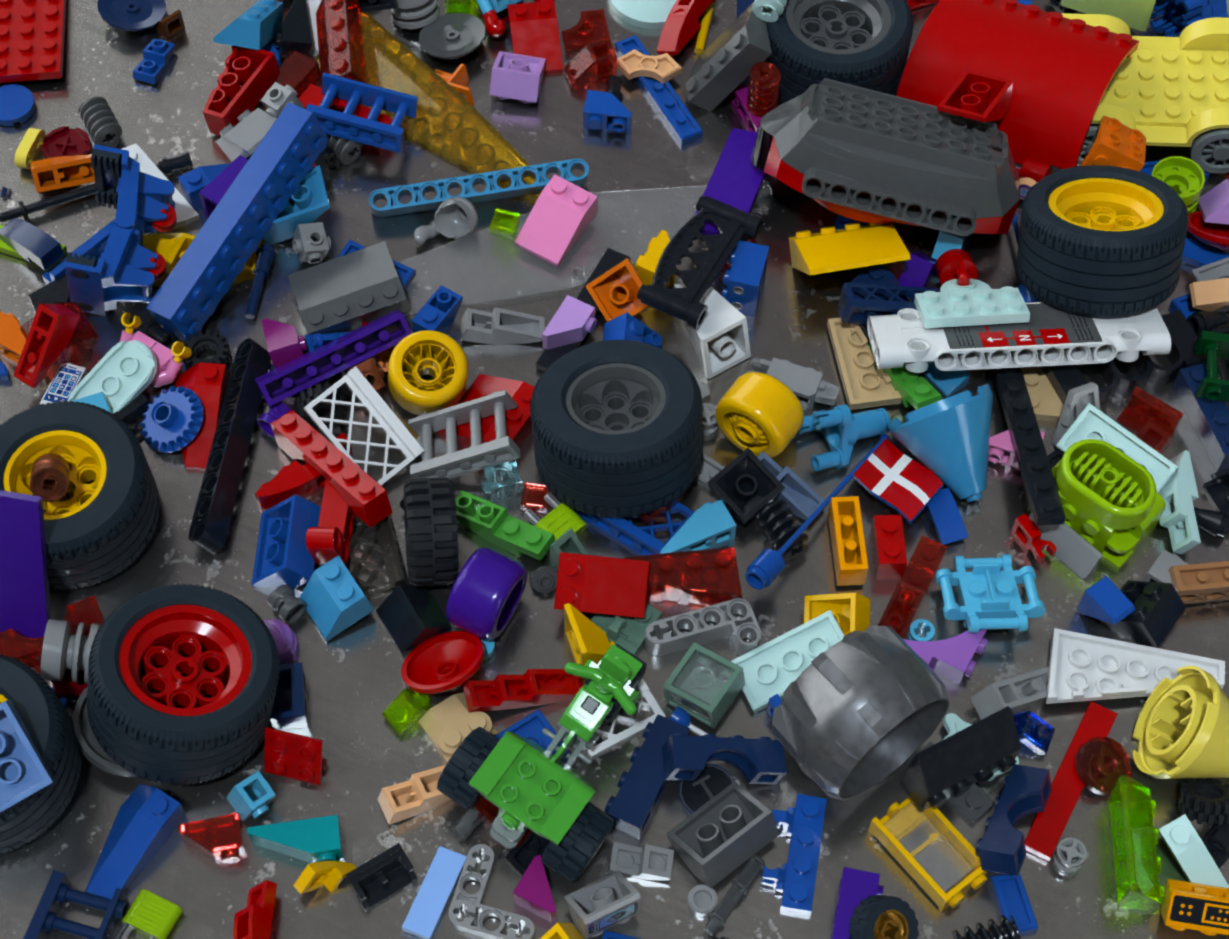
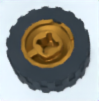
[849,895,919,939]

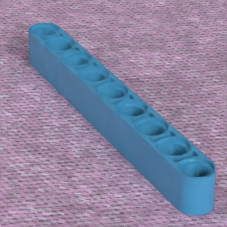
[369,158,589,218]

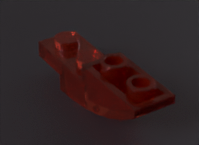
[878,535,948,639]

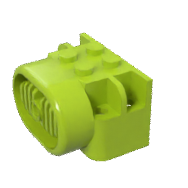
[1029,439,1166,570]

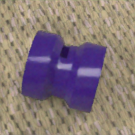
[257,401,291,438]

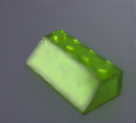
[1107,775,1164,914]

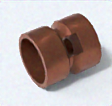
[30,453,70,502]

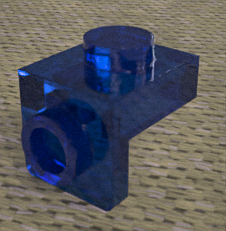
[1013,711,1055,755]

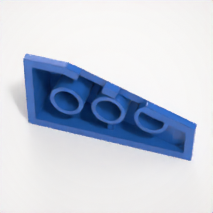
[85,784,186,900]

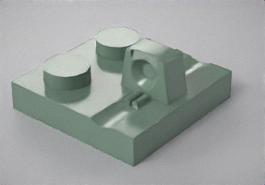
[591,604,662,656]

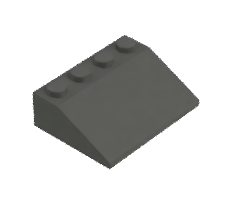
[686,3,772,112]
[288,241,410,335]

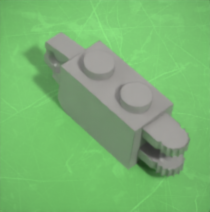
[747,357,840,411]

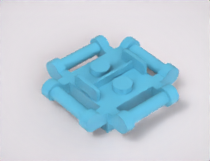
[935,554,1046,633]

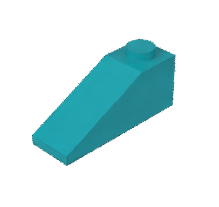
[247,815,344,863]

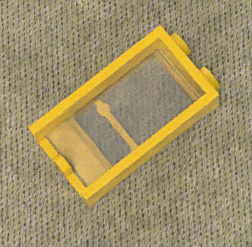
[868,796,988,912]

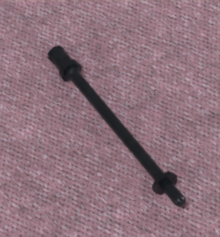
[0,151,193,222]

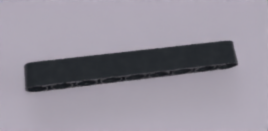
[188,338,271,554]

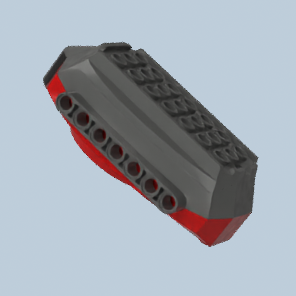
[750,78,1020,236]

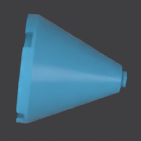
[887,384,993,503]

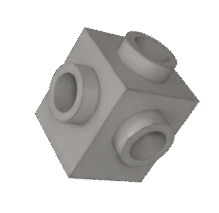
[260,82,304,118]
[292,222,331,264]

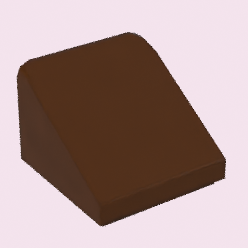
[156,10,185,40]

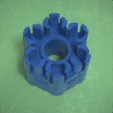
[1150,0,1228,37]

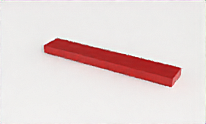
[1025,701,1118,862]

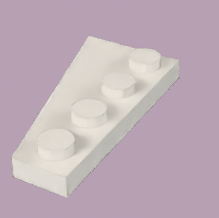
[122,143,200,234]

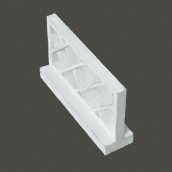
[303,366,425,486]

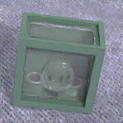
[663,642,745,729]

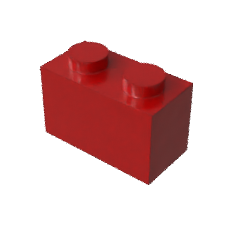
[870,515,907,580]

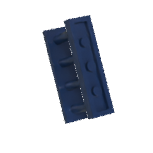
[23,870,129,939]

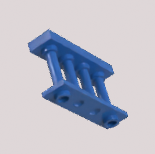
[306,73,418,153]

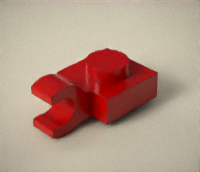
[1011,514,1057,563]

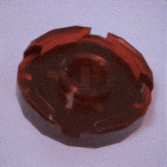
[1075,737,1132,796]

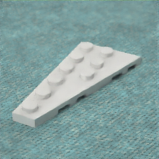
[1046,628,1225,704]

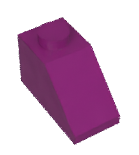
[261,318,308,369]

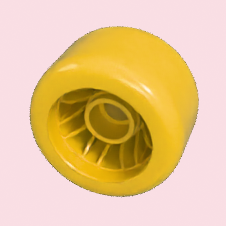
[388,330,469,416]
[715,372,804,458]

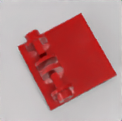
[264,727,327,785]

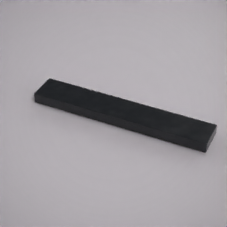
[536,248,631,372]

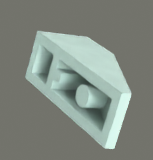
[1158,814,1229,888]

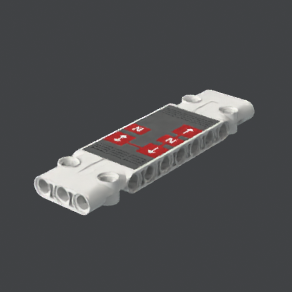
[867,302,1171,373]

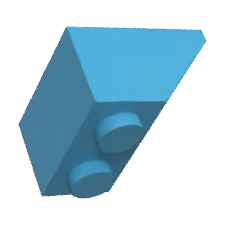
[299,556,374,641]

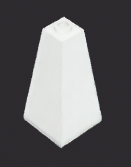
[673,279,751,379]

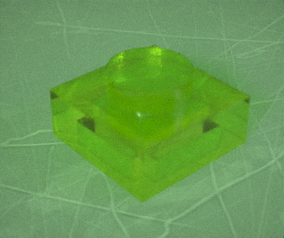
[489,208,520,240]

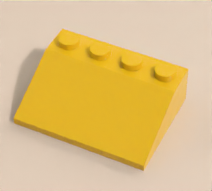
[789,223,911,275]

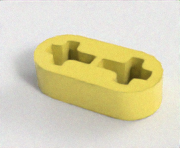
[14,127,46,170]

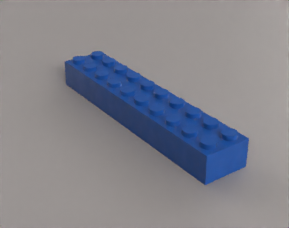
[146,102,329,341]

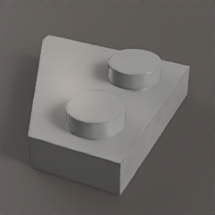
[1052,382,1101,448]

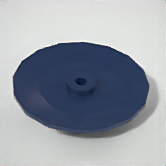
[97,0,166,31]

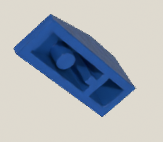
[178,163,231,211]

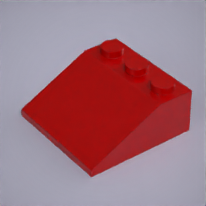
[437,374,534,468]

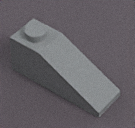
[970,667,1049,720]

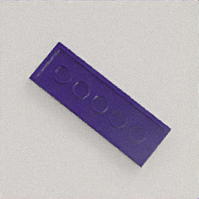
[694,128,772,235]
[0,490,51,643]

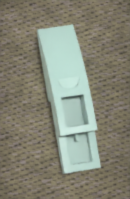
[1158,450,1201,555]

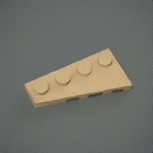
[827,317,902,410]

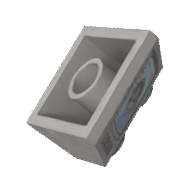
[564,870,641,939]

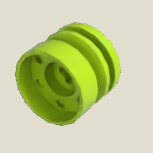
[1151,156,1205,215]

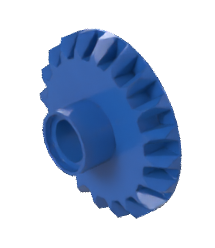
[140,385,204,453]

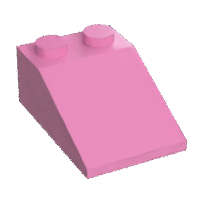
[515,175,598,267]

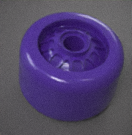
[446,547,528,641]

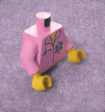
[119,312,192,393]

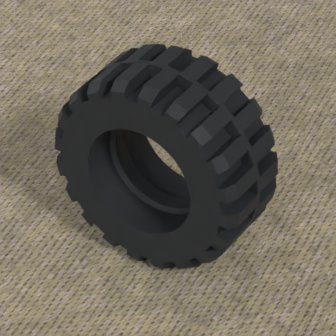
[404,477,459,586]

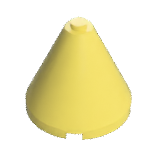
[1132,666,1229,779]

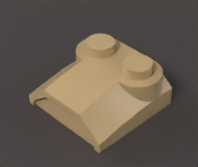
[418,692,498,764]

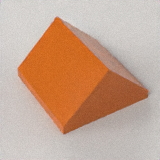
[586,258,651,322]

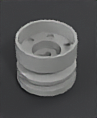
[390,0,440,29]
[40,619,100,684]

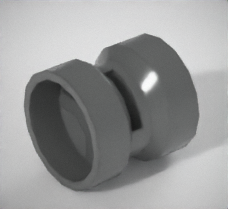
[267,584,307,624]

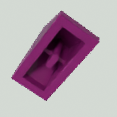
[513,855,557,923]

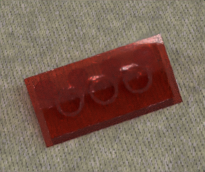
[316,0,366,87]

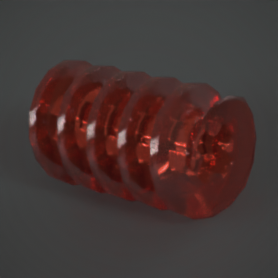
[746,62,781,117]

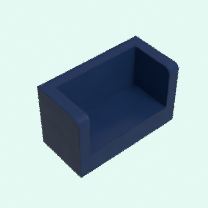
[270,662,308,730]

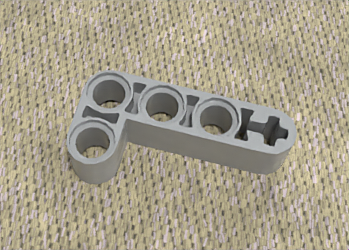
[645,598,761,657]

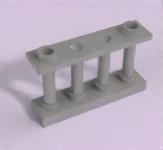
[408,390,521,479]

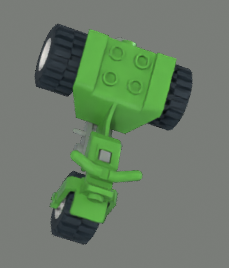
[437,644,647,883]

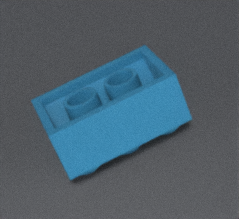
[213,0,284,50]

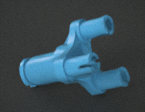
[796,404,890,472]

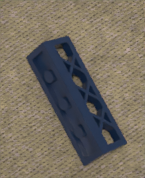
[840,282,940,325]

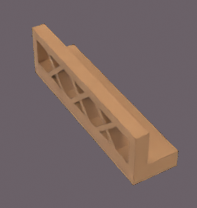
[1169,561,1229,604]

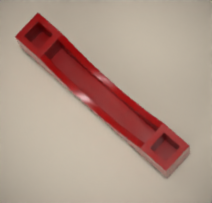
[270,410,393,528]

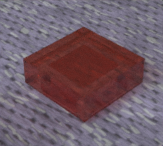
[520,482,550,514]

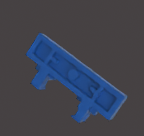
[761,794,827,915]

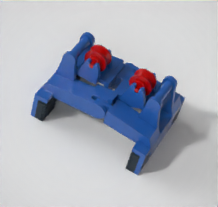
[65,144,177,316]

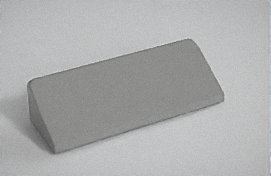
[1028,512,1103,580]

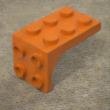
[1079,116,1146,172]

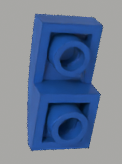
[133,38,175,85]
[926,487,968,546]

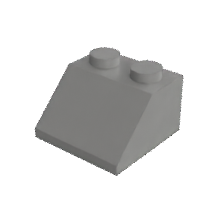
[215,108,277,162]

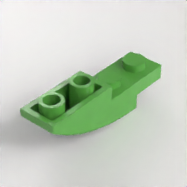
[868,344,942,410]
[455,490,555,561]

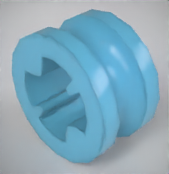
[908,619,935,641]

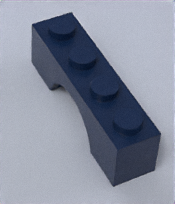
[662,733,787,785]
[976,764,1052,877]

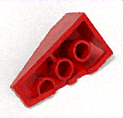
[175,362,229,471]

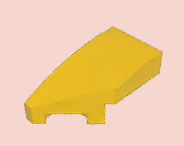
[293,861,356,894]

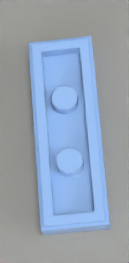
[402,846,467,939]

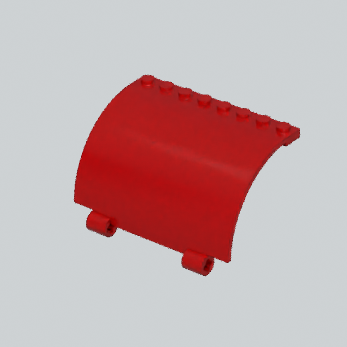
[896,0,1139,182]

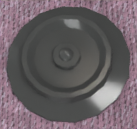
[419,13,486,59]

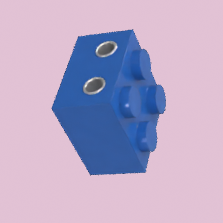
[722,240,769,317]

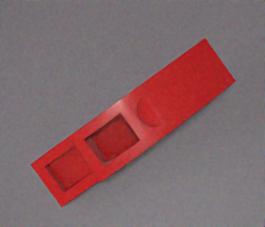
[657,0,715,56]
[255,432,353,511]
[233,880,277,939]

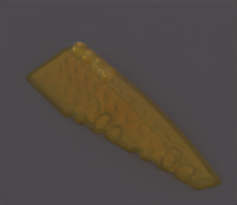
[311,12,540,206]

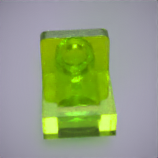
[382,689,432,735]

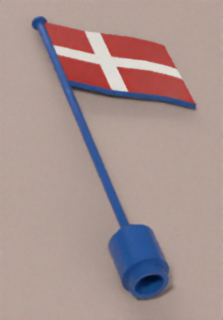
[745,434,944,590]

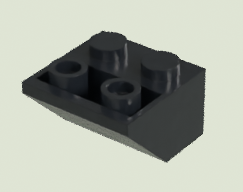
[1100,580,1186,647]

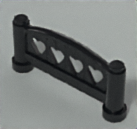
[637,196,764,330]

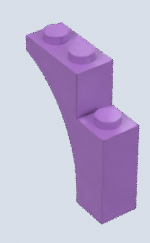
[903,630,989,685]

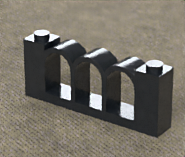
[1041,310,1207,406]

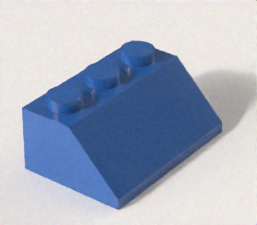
[251,494,321,588]

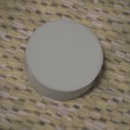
[687,884,718,917]

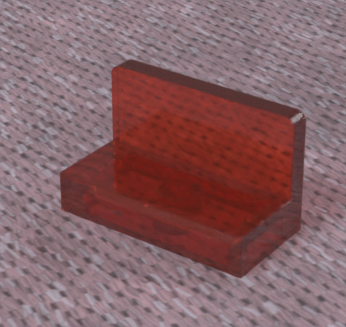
[1116,387,1184,449]

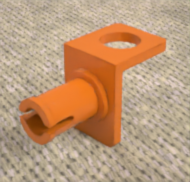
[431,63,475,108]

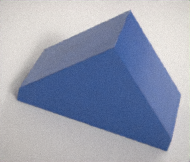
[1077,576,1136,625]

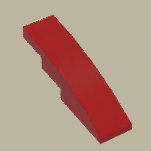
[463,669,583,712]

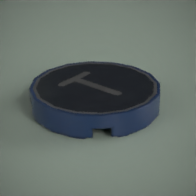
[678,764,734,816]

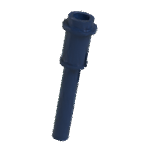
[245,244,276,319]

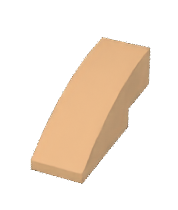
[377,765,452,825]

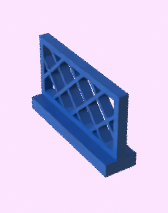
[571,500,694,567]

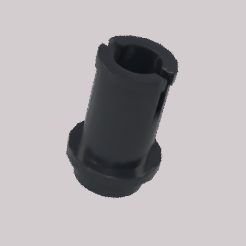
[606,75,623,102]

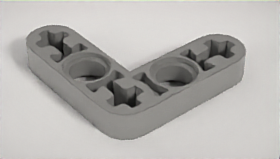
[448,844,535,939]

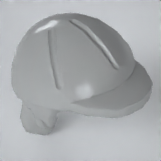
[414,197,478,245]

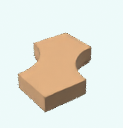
[615,49,682,84]

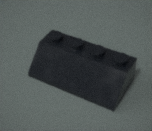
[900,706,1021,812]

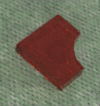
[561,9,611,54]

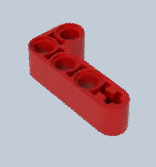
[306,479,355,565]

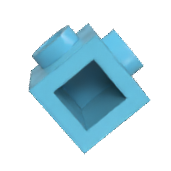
[226,771,276,822]

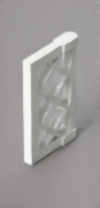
[585,678,666,759]

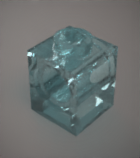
[480,460,523,503]

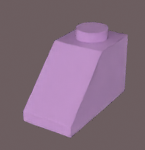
[542,295,597,350]

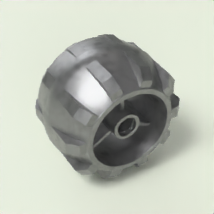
[772,626,950,801]

